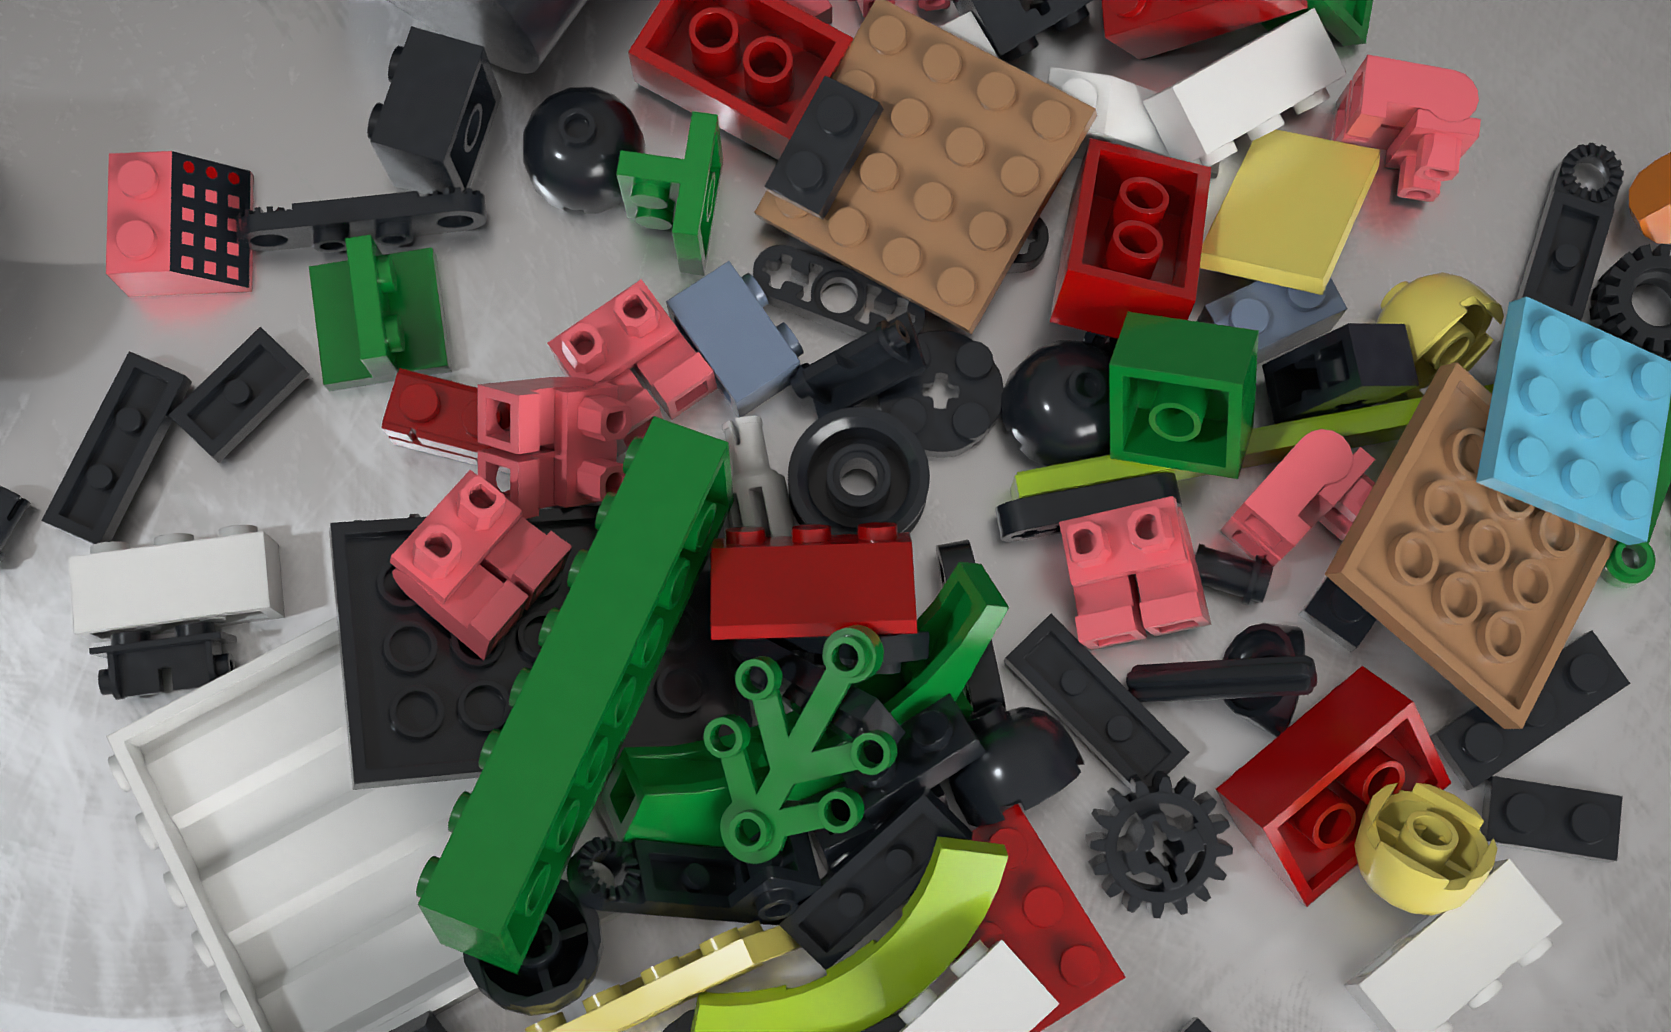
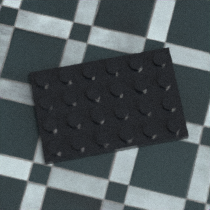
[329,505,753,790]

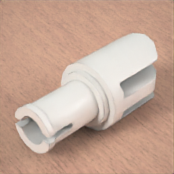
[722,416,794,537]

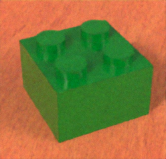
[1109,312,1259,479]

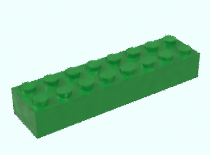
[416,416,734,974]

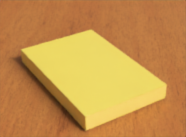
[1200,129,1380,295]

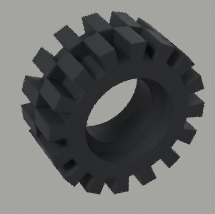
[1589,244,1671,361]

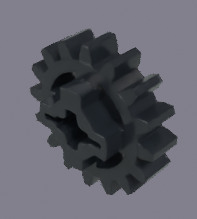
[1085,771,1233,919]

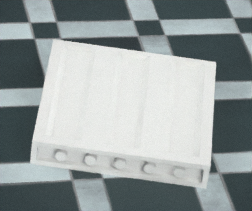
[106,616,624,1032]

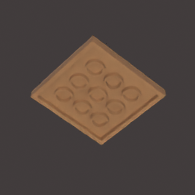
[754,0,1097,335]
[1325,362,1617,729]

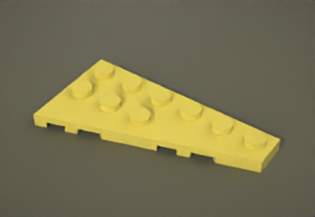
[525,920,802,1032]

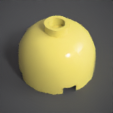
[1376,272,1504,399]
[1355,783,1497,916]

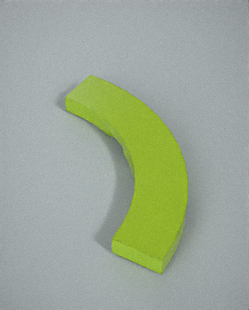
[691,837,1009,1032]

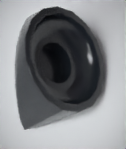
[1223,623,1305,737]

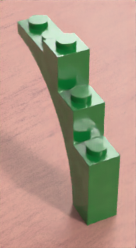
[601,562,1009,847]

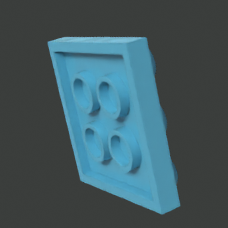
[1476,296,1671,545]

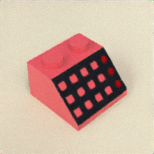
[106,151,254,297]

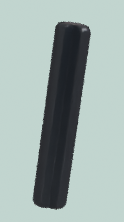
[1126,655,1317,703]

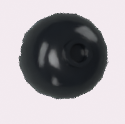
[523,87,645,214]
[1001,340,1111,467]
[949,702,1085,827]
[463,879,604,1016]

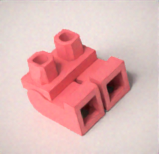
[1332,55,1481,202]
[547,279,717,456]
[478,377,631,519]
[1220,429,1376,566]
[390,470,572,660]
[1059,496,1212,650]

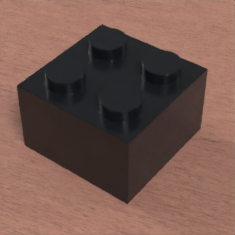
[367,26,502,195]

